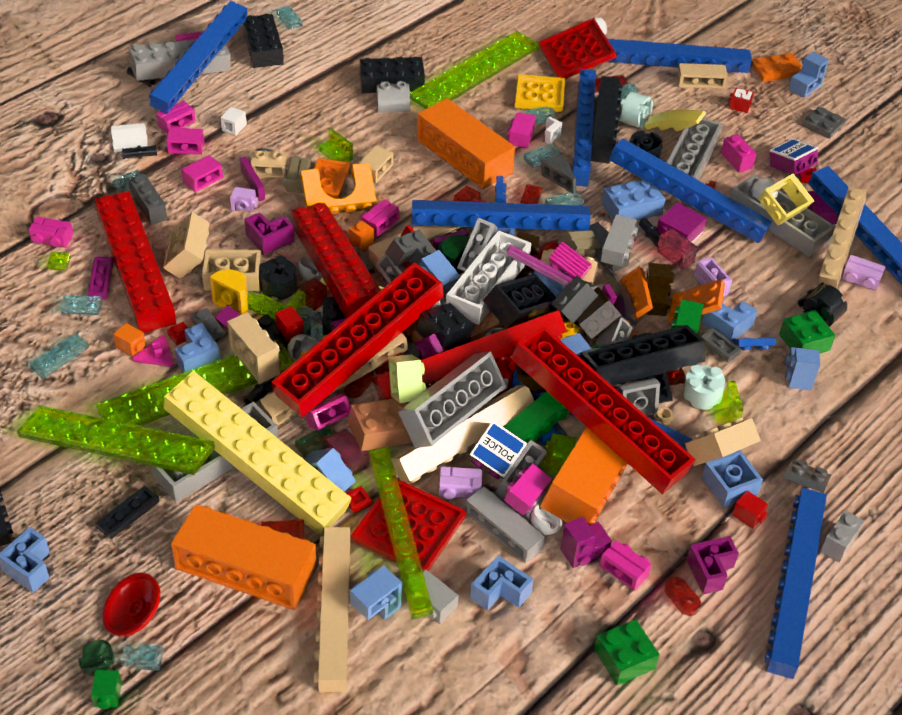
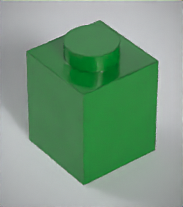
[91,670,122,709]

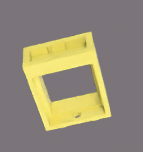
[757,174,814,226]

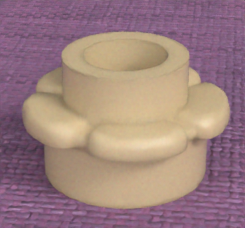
[654,407,674,426]

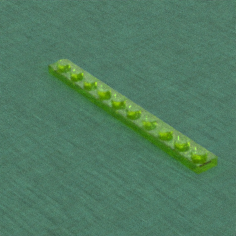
[368,447,434,620]

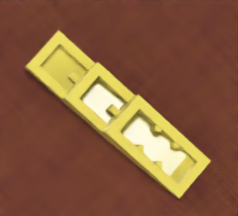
[644,109,706,132]

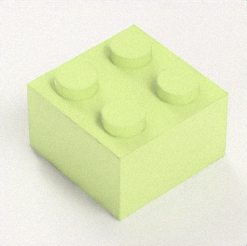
[388,354,426,403]

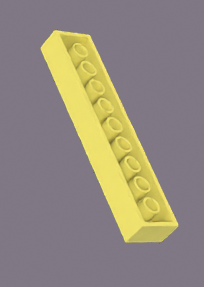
[164,371,351,536]

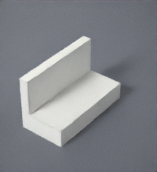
[111,123,148,152]

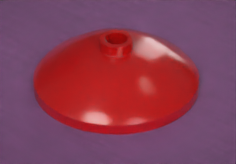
[102,573,161,637]

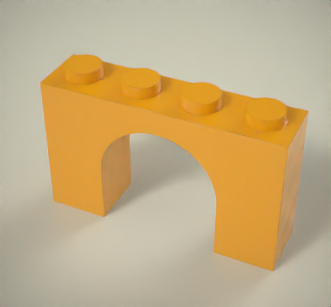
[300,163,377,215]

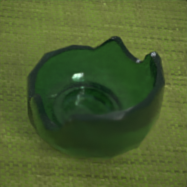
[78,640,115,676]

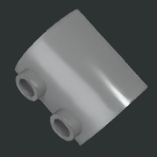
[376,81,410,113]
[615,378,660,417]

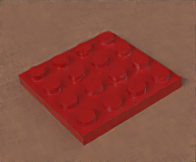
[538,18,617,80]
[350,477,467,574]

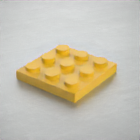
[515,74,565,112]

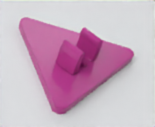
[132,336,174,367]

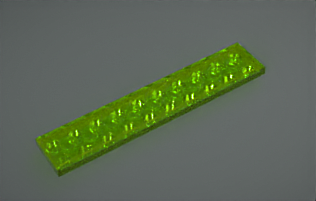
[410,31,539,109]
[96,339,294,437]
[17,406,215,475]

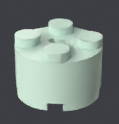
[619,92,653,128]
[684,365,725,410]

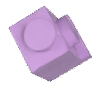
[230,187,258,212]

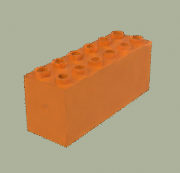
[417,98,515,189]
[540,427,628,526]
[171,504,317,610]

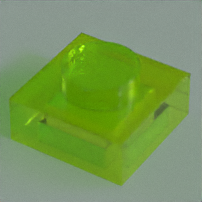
[47,252,71,271]

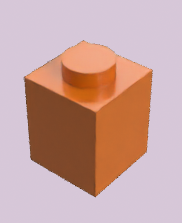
[349,220,374,252]
[113,323,146,357]

